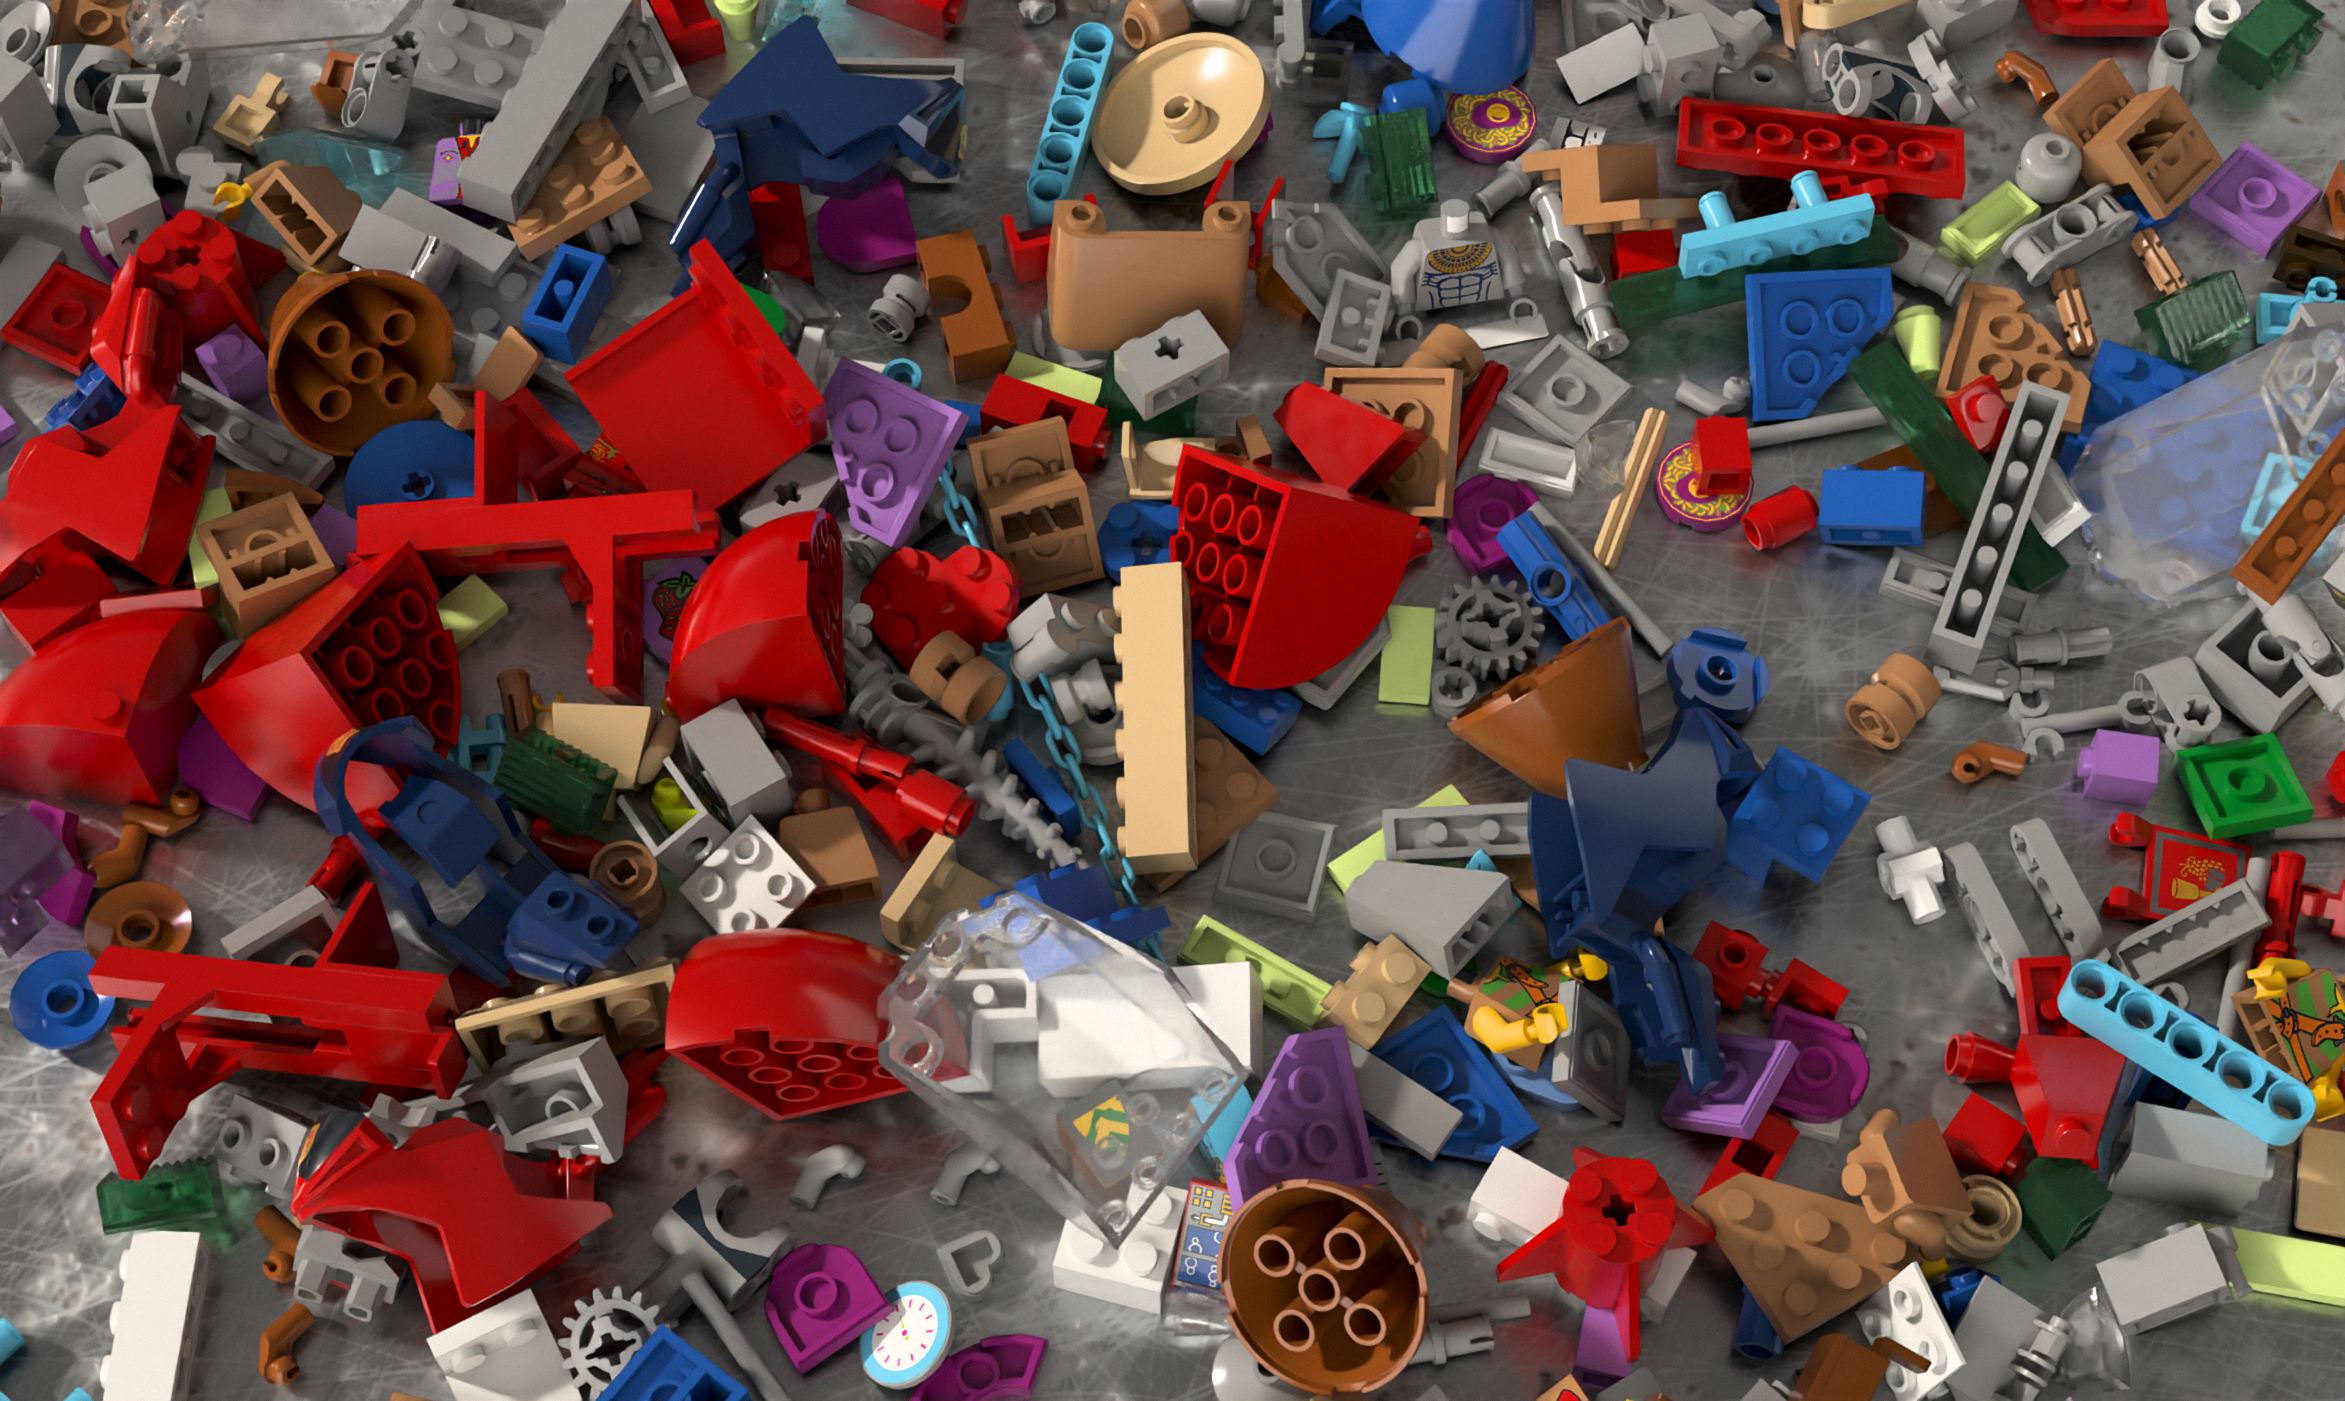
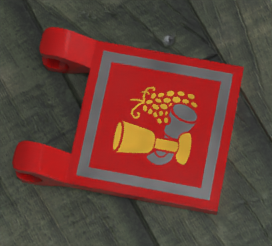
[2102,812,2252,923]

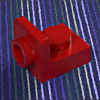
[1760,957,1850,1022]

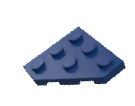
[1744,267,1893,422]
[1364,1003,1539,1163]

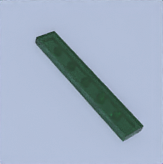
[1608,213,1900,330]
[1846,340,2070,593]

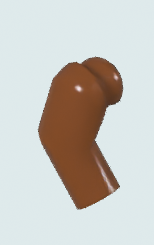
[1951,740,2027,783]
[122,788,202,837]
[82,825,150,889]
[259,1303,315,1386]

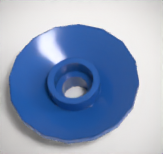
[9,950,117,1050]

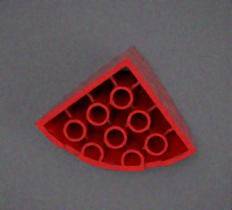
[1169,443,1421,689]
[665,508,846,726]
[190,540,461,827]
[0,609,224,809]
[665,928,969,1122]

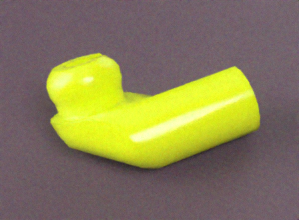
[651,778,698,832]

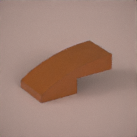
[224,469,326,518]

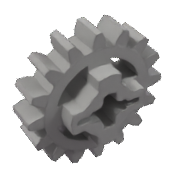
[1434,574,1545,681]
[558,1281,679,1401]

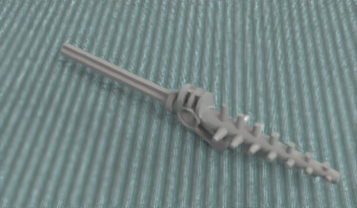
[715,525,1091,870]

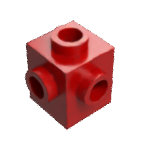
[1691,920,1771,1013]

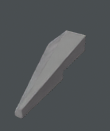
[386,1036,629,1164]

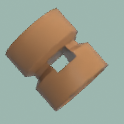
[1400,323,1485,388]
[909,630,1008,726]
[1845,653,1942,750]
[589,840,666,932]

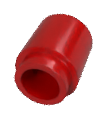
[1741,485,1819,550]
[894,768,977,838]

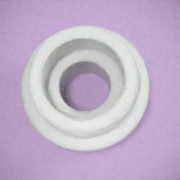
[2195,0,2243,39]

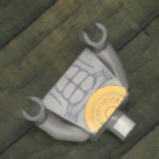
[1389,199,1538,341]

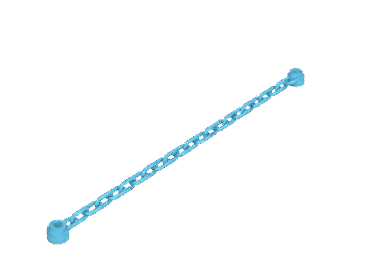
[882,358,1221,1098]

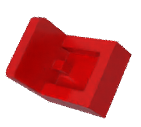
[1945,375,2011,455]

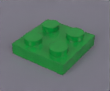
[2173,733,2314,841]

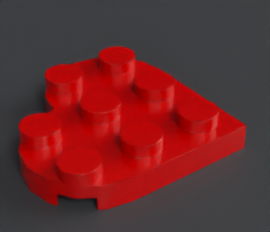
[2023,0,2169,37]
[860,545,1023,674]

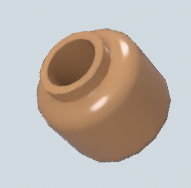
[1121,0,1191,53]

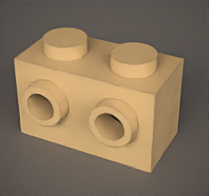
[1311,934,1432,1050]

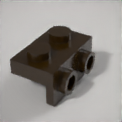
[2272,224,2345,300]

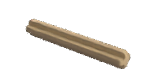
[1592,407,1670,575]

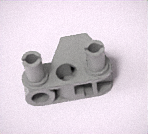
[107,48,210,180]

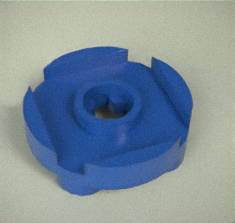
[1097,500,1179,586]
[1666,627,1770,724]

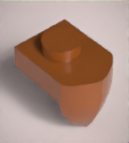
[310,50,376,121]

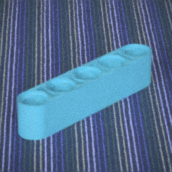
[1027,22,1114,228]
[2057,959,2316,1146]

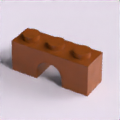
[915,228,1017,384]

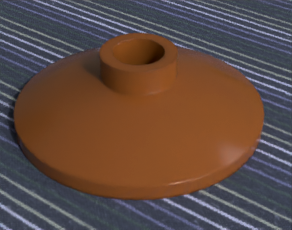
[84,881,193,962]

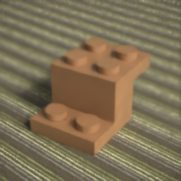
[2042,57,2223,220]
[1522,144,1699,235]
[965,416,1105,599]
[196,491,335,645]

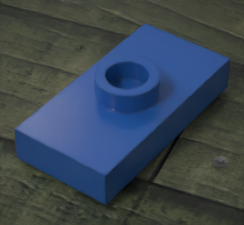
[1003,737,1082,842]

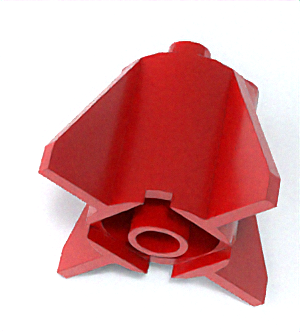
[137,209,288,363]
[1495,1146,1716,1363]

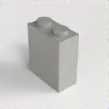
[2106,1101,2276,1218]

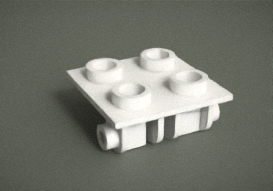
[679,814,818,935]
[1855,1261,1966,1401]

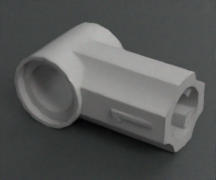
[2147,28,2200,106]

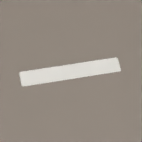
[1379,313,1549,368]

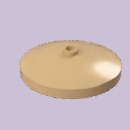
[1091,32,1271,195]

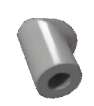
[1675,376,1751,417]
[930,1137,1004,1206]
[789,1142,865,1209]

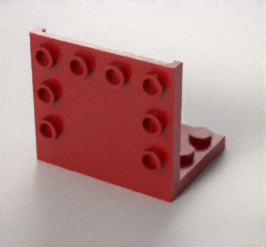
[564,237,828,512]

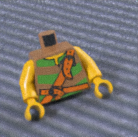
[1446,946,1609,1073]
[2231,957,2345,1122]

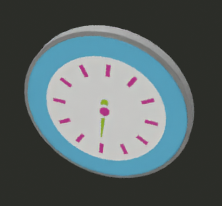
[859,1281,956,1389]

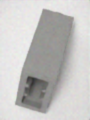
[1344,860,1515,981]

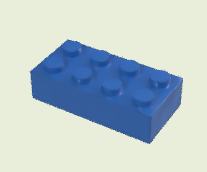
[1192,640,1303,756]

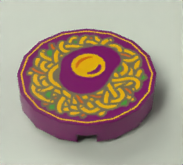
[1444,84,1537,164]
[1654,441,1754,532]

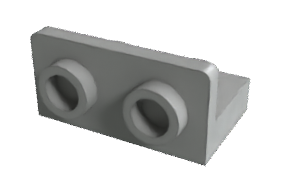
[1314,268,1395,368]

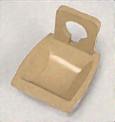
[1121,421,1216,502]

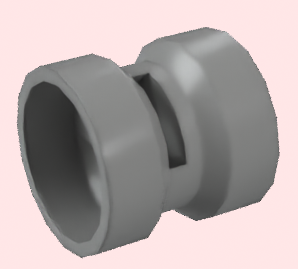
[583,204,642,256]
[866,274,932,342]
[1049,658,1116,724]

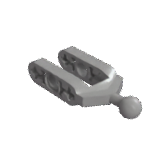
[1940,817,2111,1039]

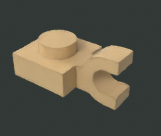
[212,72,292,157]

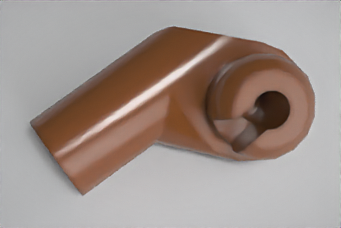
[1995,50,2060,107]
[253,1204,302,1283]

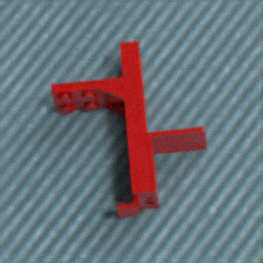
[346,390,721,706]
[88,882,471,1181]

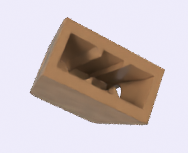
[779,788,882,916]

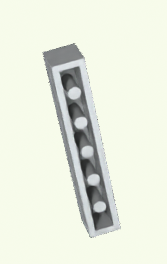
[457,0,642,224]
[1923,379,2072,675]

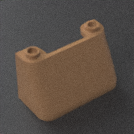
[1046,200,1251,350]

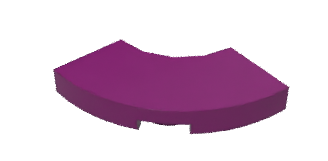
[24,800,96,927]
[910,1334,1049,1401]

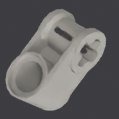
[341,48,415,144]
[2133,656,2222,754]

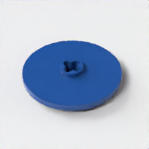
[344,420,475,520]

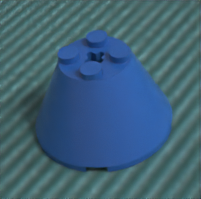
[1361,0,1536,95]

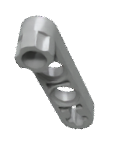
[1617,0,1772,69]

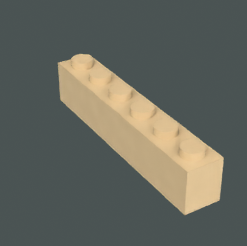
[1113,562,1198,875]

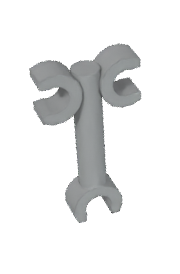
[2008,689,2151,765]

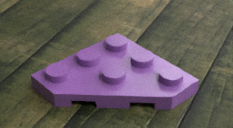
[822,356,969,550]
[1222,1025,1379,1216]

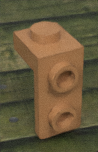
[428,326,544,431]

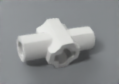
[1875,816,1946,925]

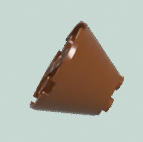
[267,269,456,456]
[1447,616,1650,800]
[1217,1179,1429,1396]

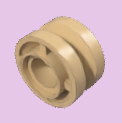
[1945,1175,2022,1263]

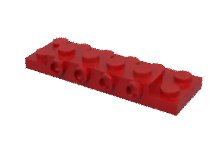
[1676,96,1965,200]

